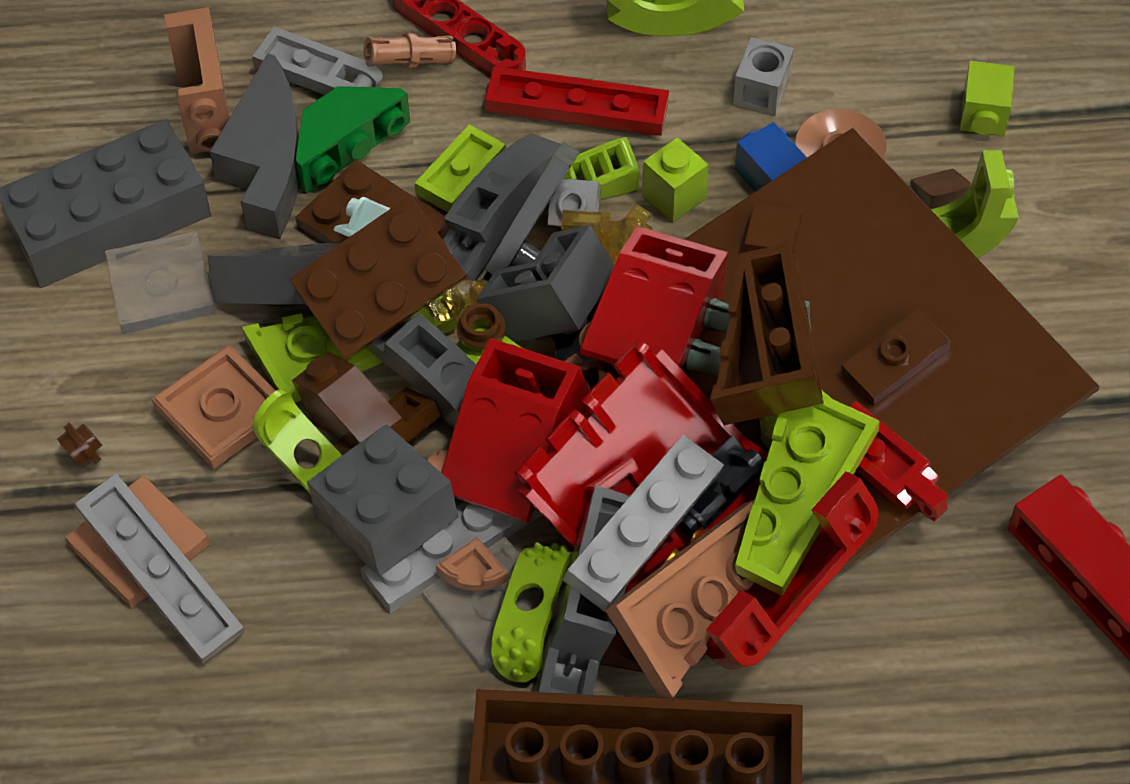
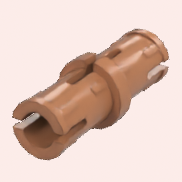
[363,33,456,69]

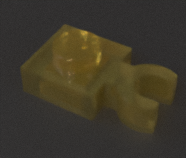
[561,210,644,255]

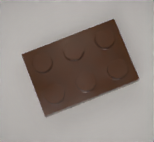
[295,160,450,243]
[290,195,468,361]

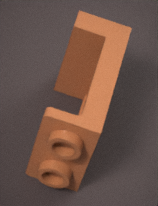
[164,7,230,154]

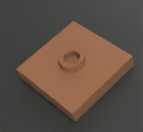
[152,344,276,470]
[65,475,210,608]

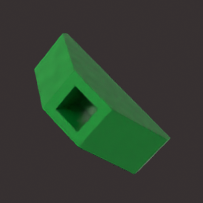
[296,86,410,194]

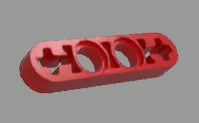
[393,0,526,76]

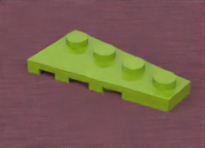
[242,295,457,403]

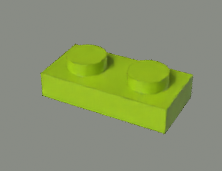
[415,124,506,212]

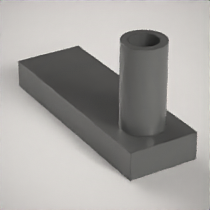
[485,142,580,274]

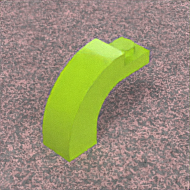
[606,0,745,36]
[931,150,1019,258]

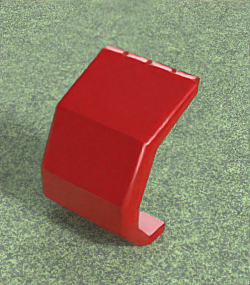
[514,339,879,670]

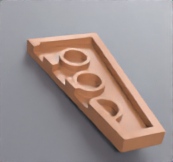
[605,499,755,698]

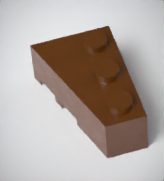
[710,242,824,426]

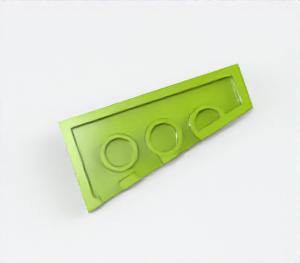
[735,395,880,596]

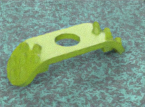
[252,389,342,494]
[491,542,573,682]

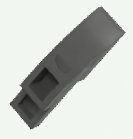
[443,133,561,290]
[366,313,476,428]

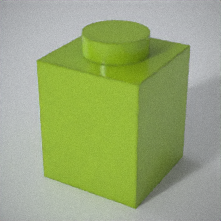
[959,61,1015,136]
[642,137,709,223]

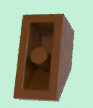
[292,352,405,447]

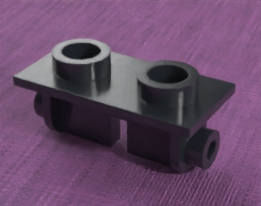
[677,435,764,542]

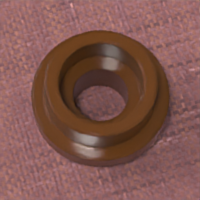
[457,303,506,351]
[57,422,103,468]

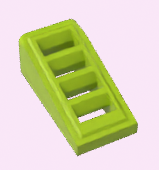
[564,137,639,200]

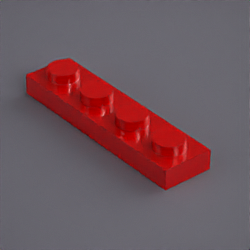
[485,66,669,136]

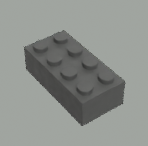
[0,119,212,289]

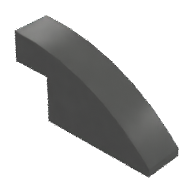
[210,53,299,239]
[207,241,343,304]
[534,485,630,695]

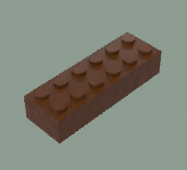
[468,689,803,784]

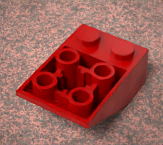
[580,226,728,368]
[442,338,589,523]

